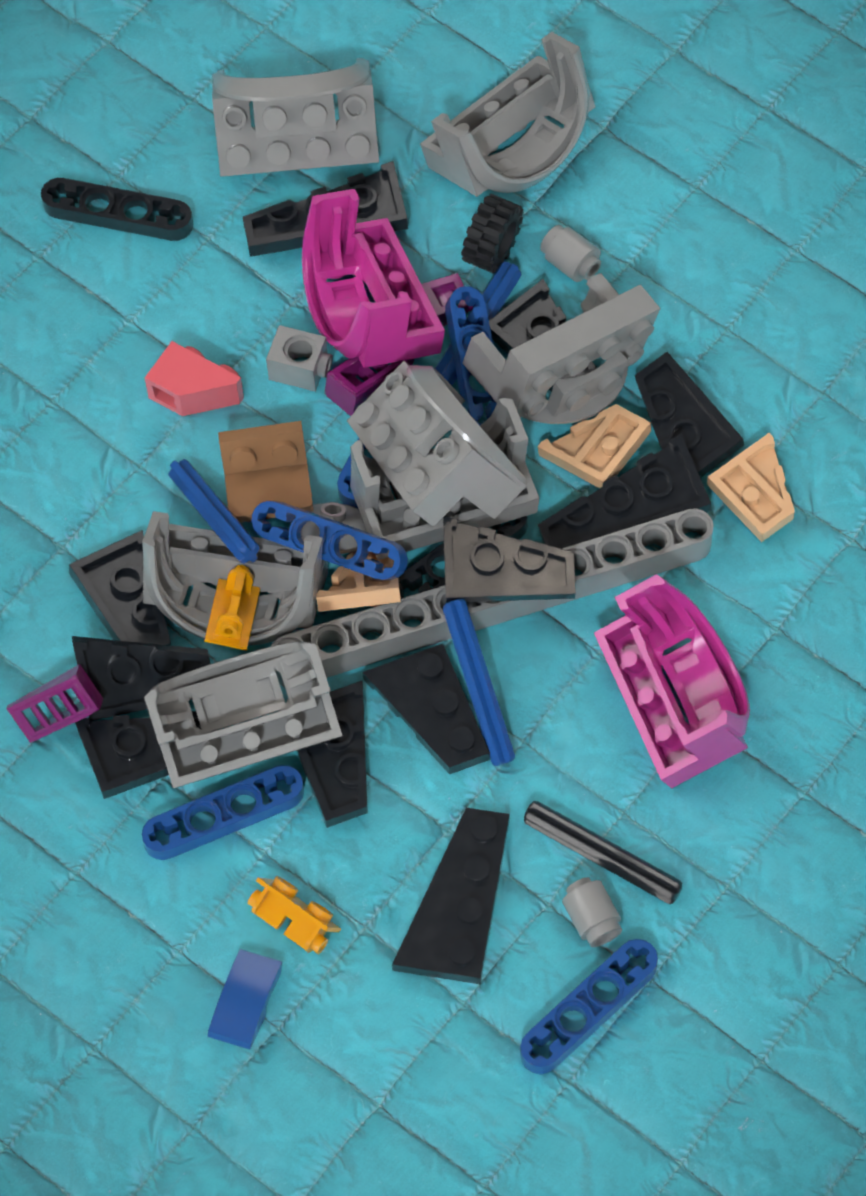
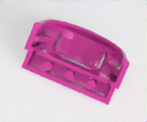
[302,189,445,368]
[594,574,750,788]

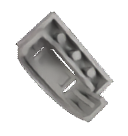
[420,32,595,197]
[212,58,379,177]
[462,273,660,424]
[347,361,527,527]
[350,398,539,560]
[142,511,328,646]
[144,641,342,789]

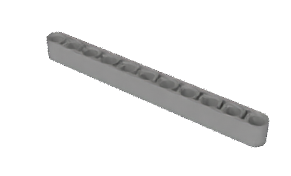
[271,509,714,687]

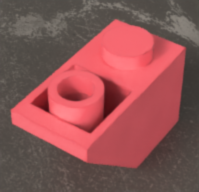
[145,341,244,416]

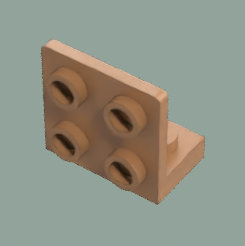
[218,421,314,522]

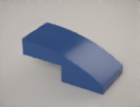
[208,949,282,1050]

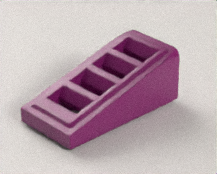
[325,357,414,416]
[6,664,103,743]

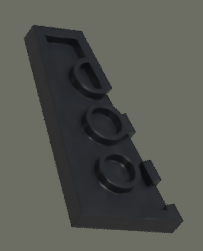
[242,161,408,257]
[538,434,712,549]
[392,808,510,985]

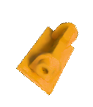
[204,565,260,651]
[247,876,341,954]

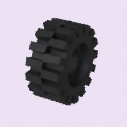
[461,194,524,274]

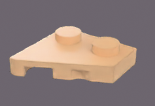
[537,404,651,489]
[707,433,795,543]
[316,551,401,612]

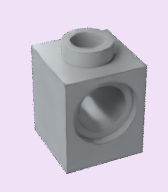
[266,325,332,392]

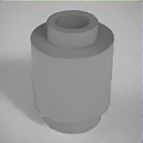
[540,225,601,282]
[562,877,622,947]

